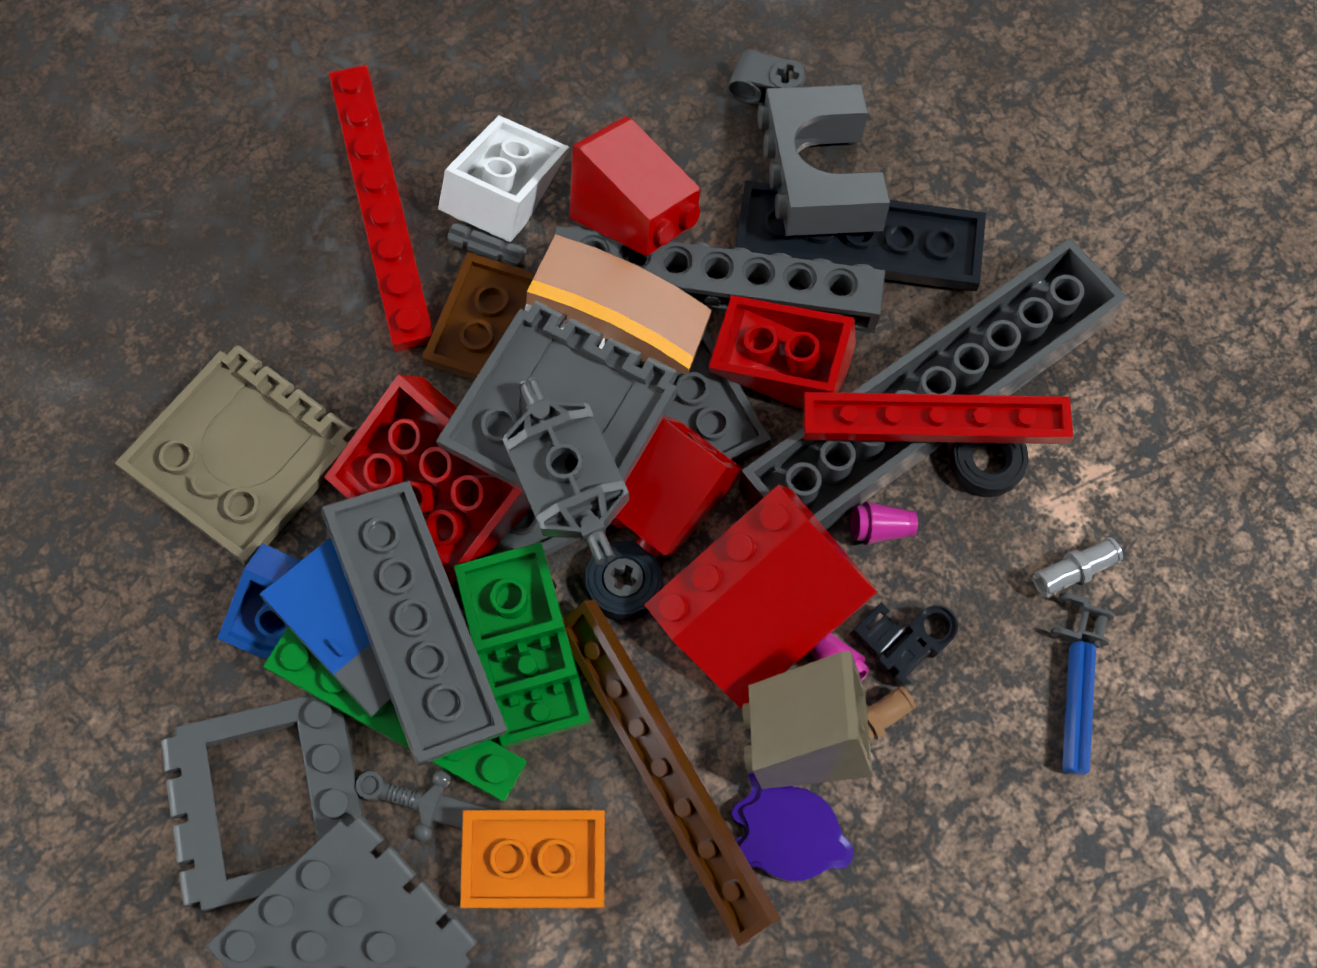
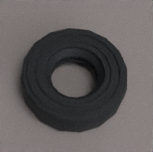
[950,442,1029,497]

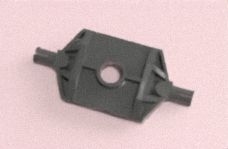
[502,377,630,565]

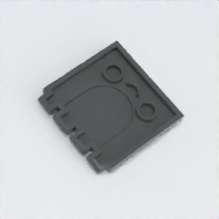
[436,301,678,492]
[206,814,478,968]

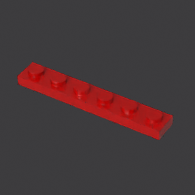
[803,392,1073,444]

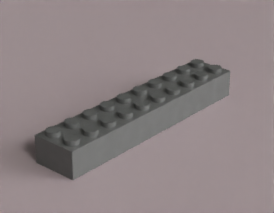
[739,238,1127,530]

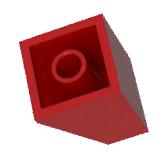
[569,116,700,256]
[611,416,744,556]

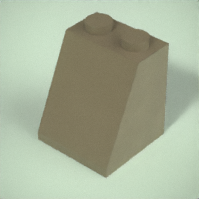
[742,651,873,789]

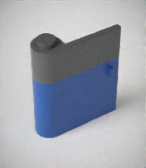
[260,537,471,718]

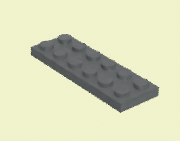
[322,481,507,767]

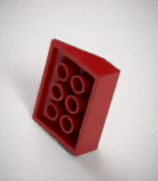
[324,374,531,589]
[644,485,878,709]

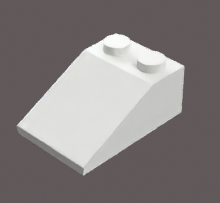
[438,115,569,242]

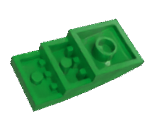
[454,542,591,748]

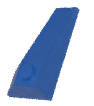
[217,543,301,658]

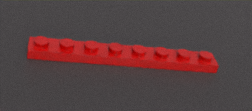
[329,64,433,352]

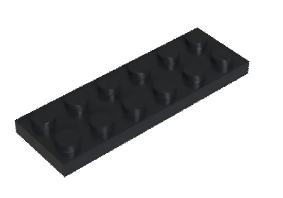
[735,180,986,292]

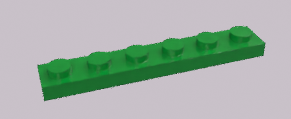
[263,628,527,803]

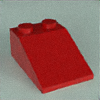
[708,295,856,409]

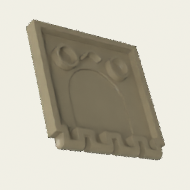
[115,345,355,566]

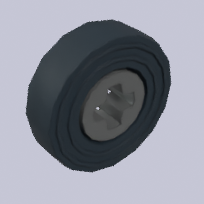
[584,541,663,620]

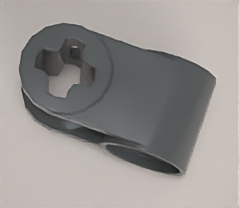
[727,50,805,105]

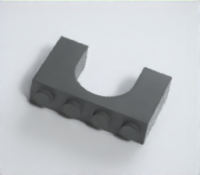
[758,85,890,236]

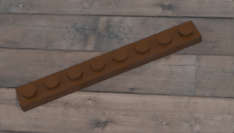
[563,600,781,947]

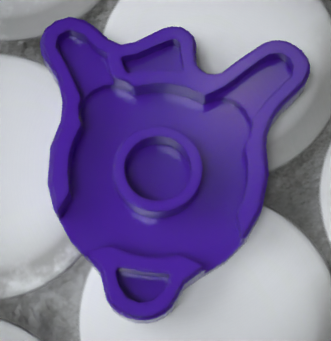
[731,773,854,883]

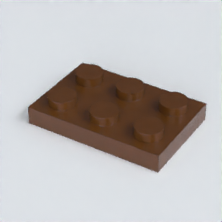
[422,252,536,381]

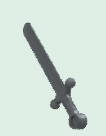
[356,770,492,842]

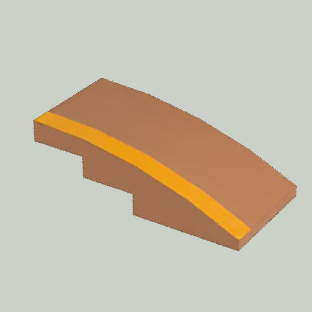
[526,234,711,375]

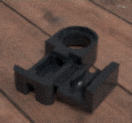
[850,603,958,687]

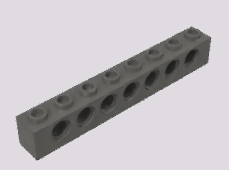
[555,226,885,333]

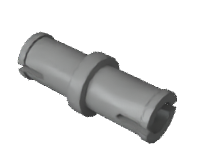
[1033,537,1123,598]

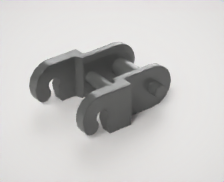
[1050,593,1115,648]

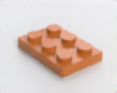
[460,810,605,908]

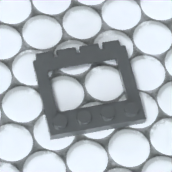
[160,695,364,913]

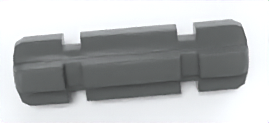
[447,223,526,268]

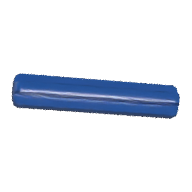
[1062,642,1096,776]

